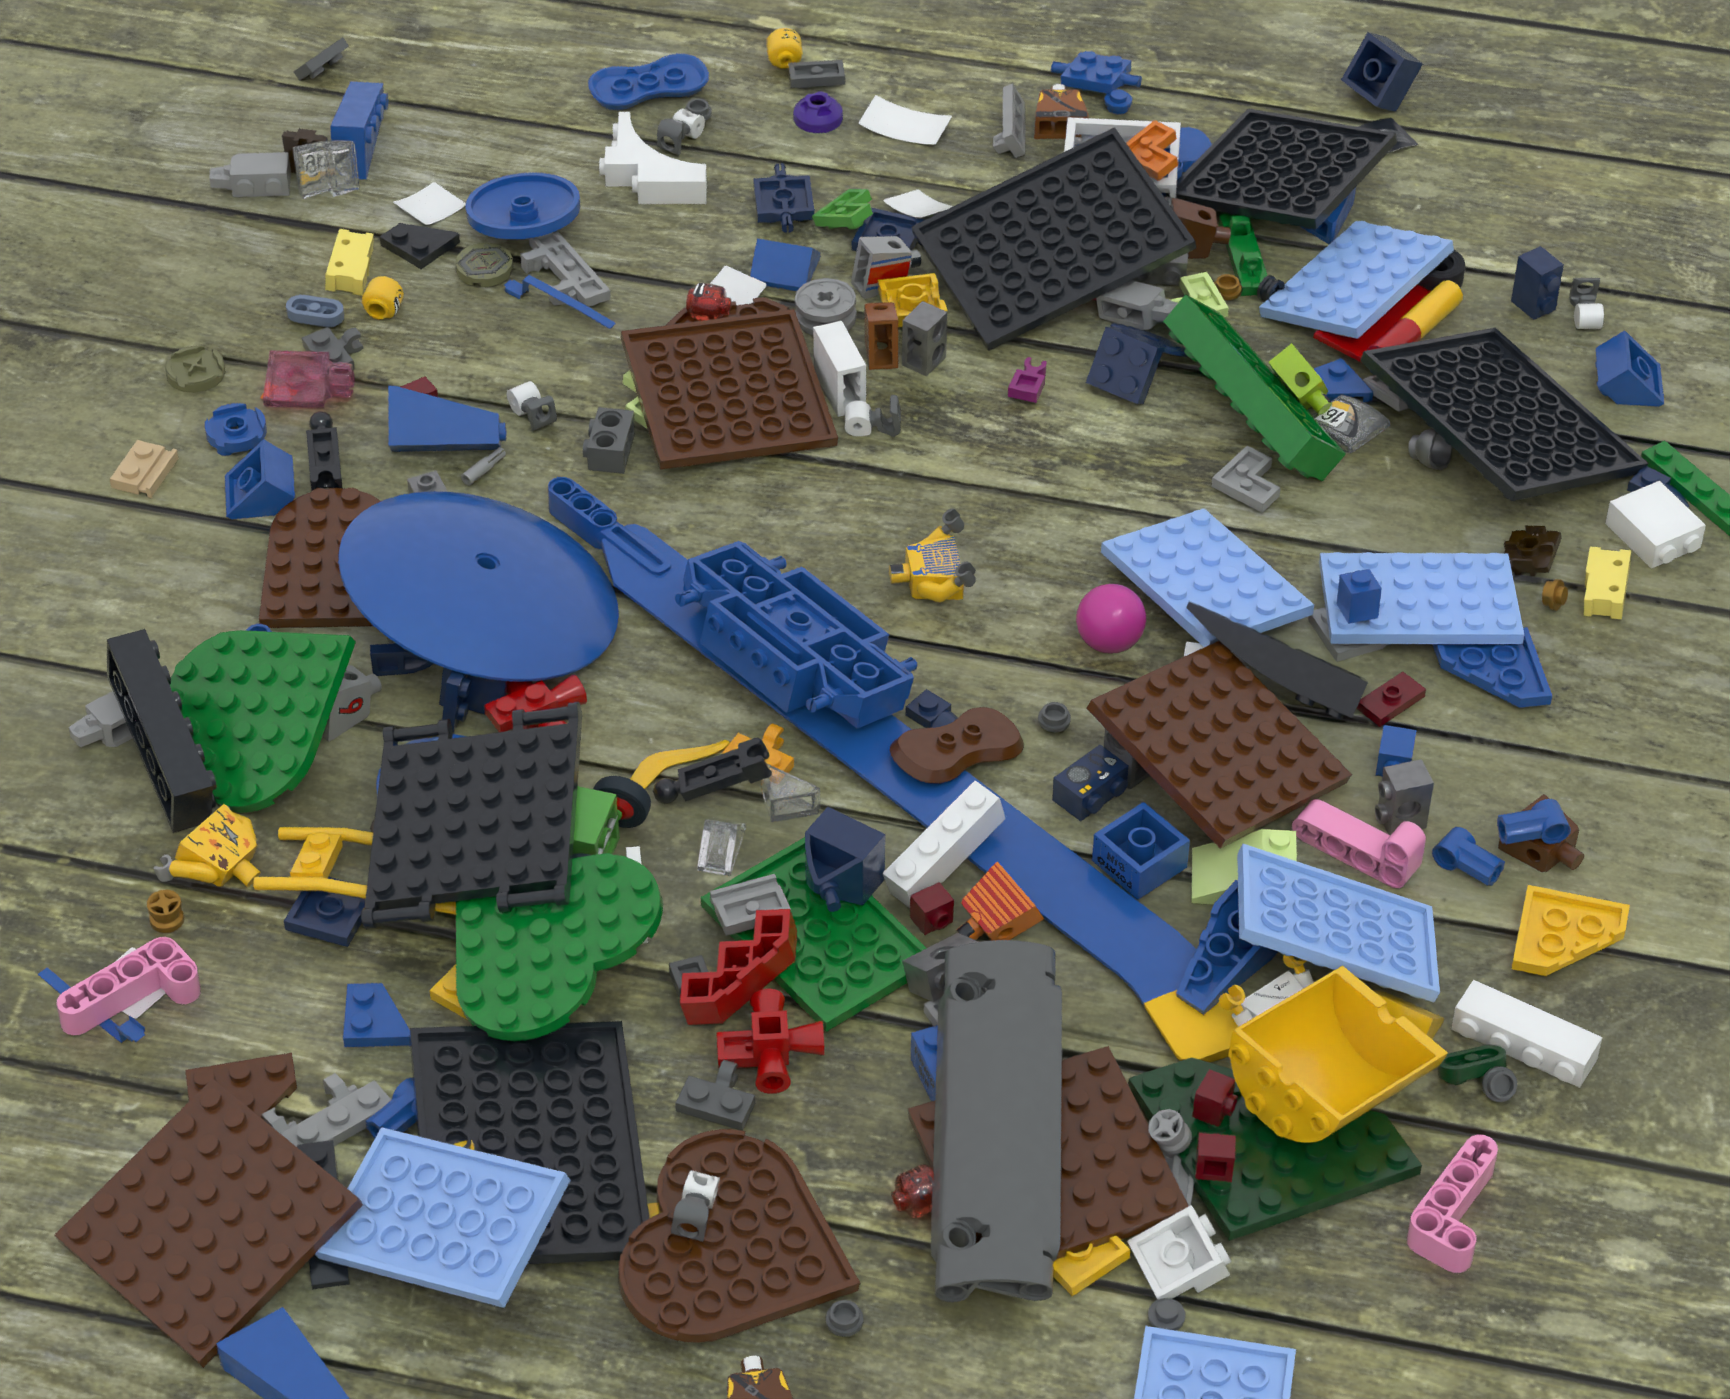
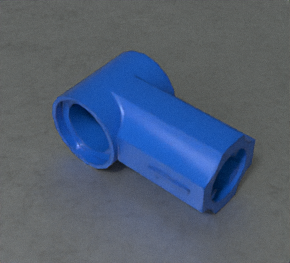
[1497,799,1571,844]
[1432,827,1505,886]
[366,1078,417,1139]

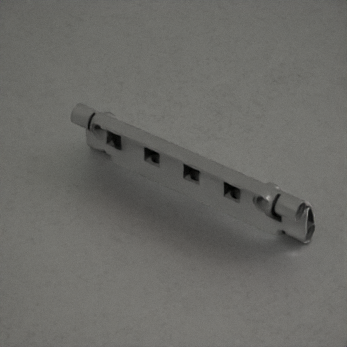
[931,940,1062,1302]

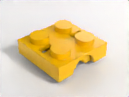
[878,273,947,328]

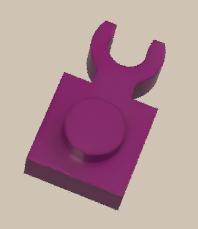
[1008,357,1047,403]

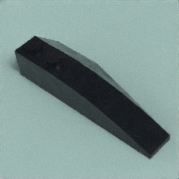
[1186,601,1368,720]

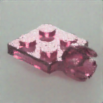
[263,350,355,408]

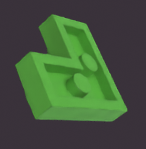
[812,189,873,229]

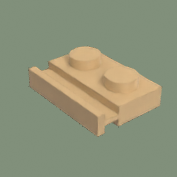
[110,440,179,498]

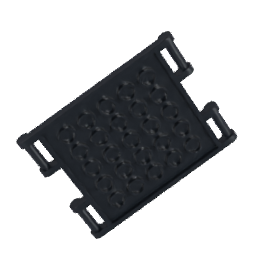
[361,702,582,929]

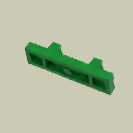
[1219,214,1267,296]

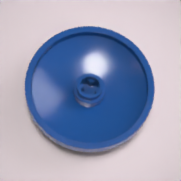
[465,173,581,239]

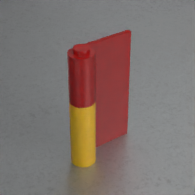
[1313,280,1463,363]

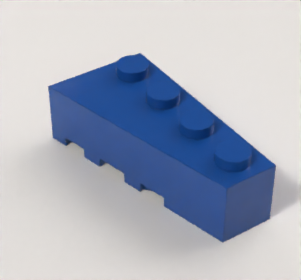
[330,82,388,179]

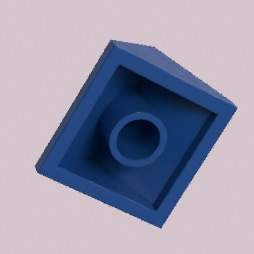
[750,238,821,291]

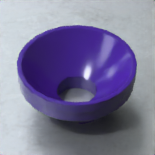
[793,92,843,133]

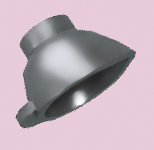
[1409,428,1453,470]

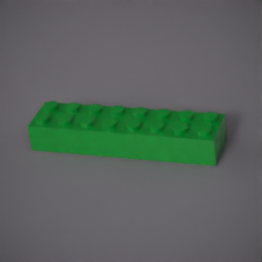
[1163,294,1346,482]

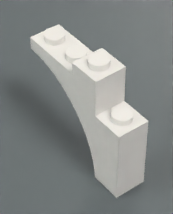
[599,112,707,204]

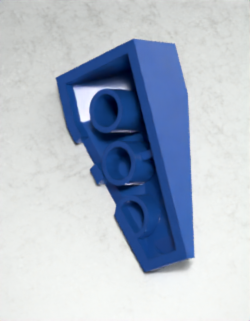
[1176,880,1279,1015]

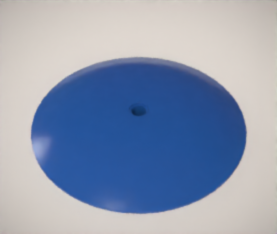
[338,491,619,681]

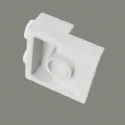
[1127,1205,1232,1300]

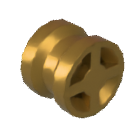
[147,889,184,933]

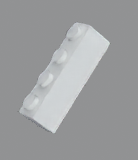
[883,781,1006,908]
[1451,980,1602,1088]

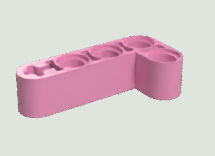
[1292,800,1426,888]
[57,937,200,1035]
[1407,1135,1498,1273]

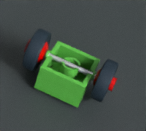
[572,776,651,859]

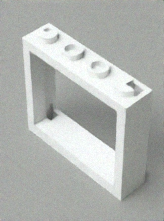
[1064,118,1181,205]

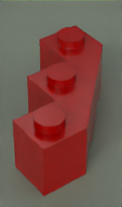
[680,909,797,1025]

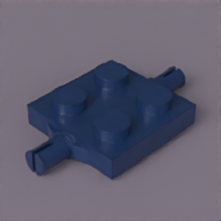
[753,163,814,233]

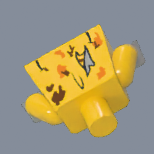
[153,804,261,887]

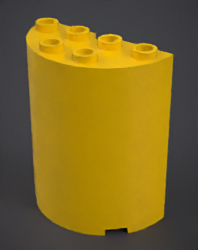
[1228,966,1448,1143]

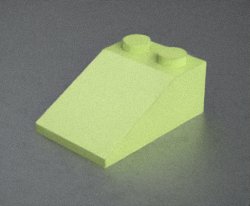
[1191,829,1297,904]

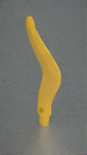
[630,740,730,789]

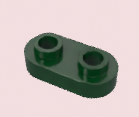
[1438,1045,1507,1085]

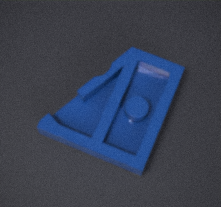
[343,983,410,1047]

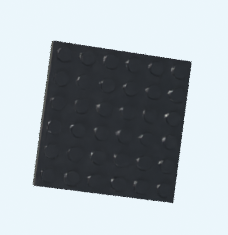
[1166,108,1397,229]

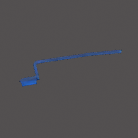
[504,275,616,329]
[38,968,145,1043]

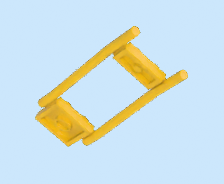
[253,827,456,915]

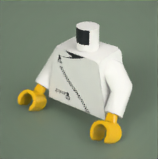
[1219,955,1314,1027]

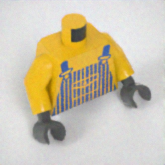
[889,508,976,603]

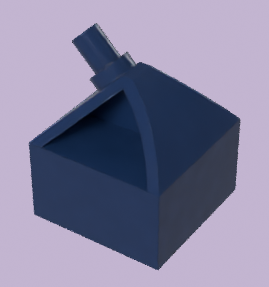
[1341,32,1423,112]
[805,807,885,912]

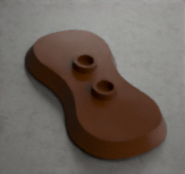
[890,707,1024,783]

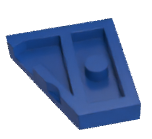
[1314,358,1373,402]

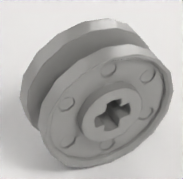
[795,278,857,336]

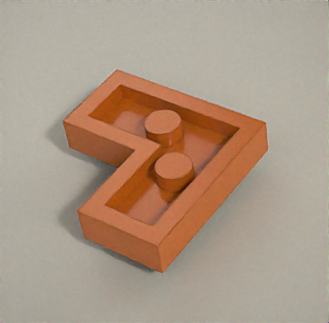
[1126,120,1178,181]

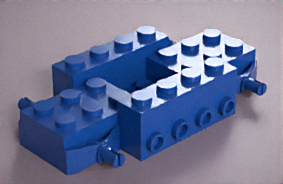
[675,541,917,729]

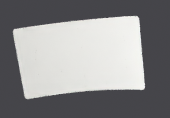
[859,96,952,145]

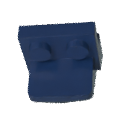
[439,667,507,733]

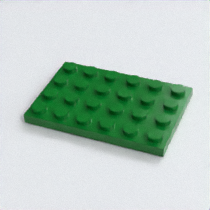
[701,837,926,1032]

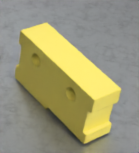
[325,229,374,296]
[1583,546,1631,620]

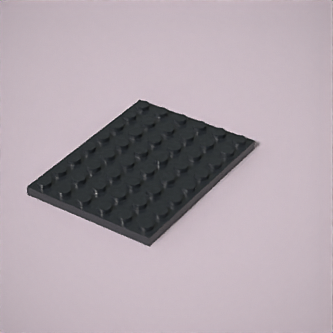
[911,127,1196,351]
[1360,328,1648,501]
[409,1021,650,1264]

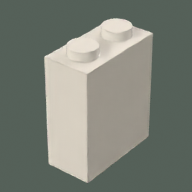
[813,321,866,417]
[1605,481,1706,569]

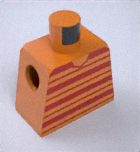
[956,861,1044,941]

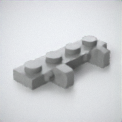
[521,231,611,307]
[262,1073,391,1147]

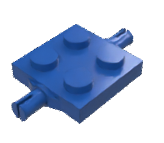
[1051,51,1142,94]

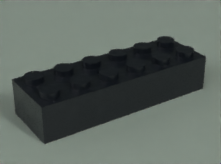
[107,629,217,833]

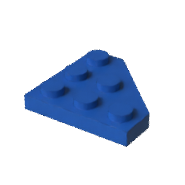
[1433,627,1552,708]

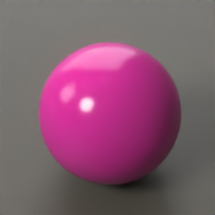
[1076,584,1146,654]

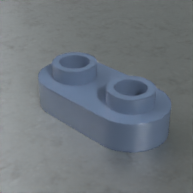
[286,295,344,328]

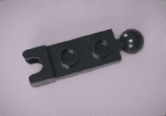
[306,411,343,491]
[653,738,772,804]

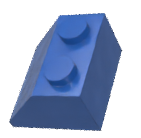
[1595,330,1664,407]
[225,439,295,519]

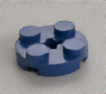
[205,403,267,456]

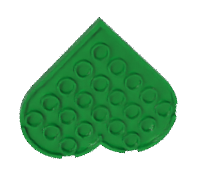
[170,630,356,813]
[456,853,663,1041]

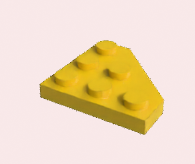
[1511,885,1630,976]

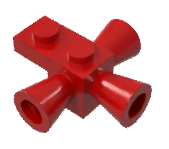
[484,674,587,732]
[716,989,824,1094]

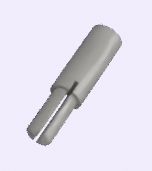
[461,447,506,486]

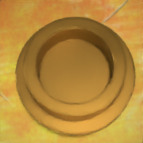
[1214,274,1242,301]
[1542,579,1568,611]

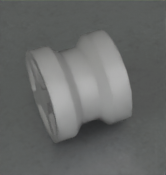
[1149,1109,1192,1155]

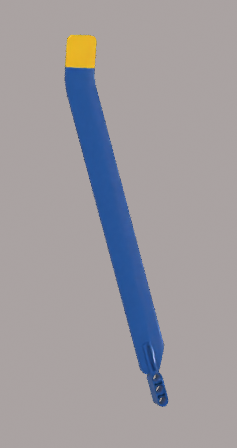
[548,477,1238,1063]

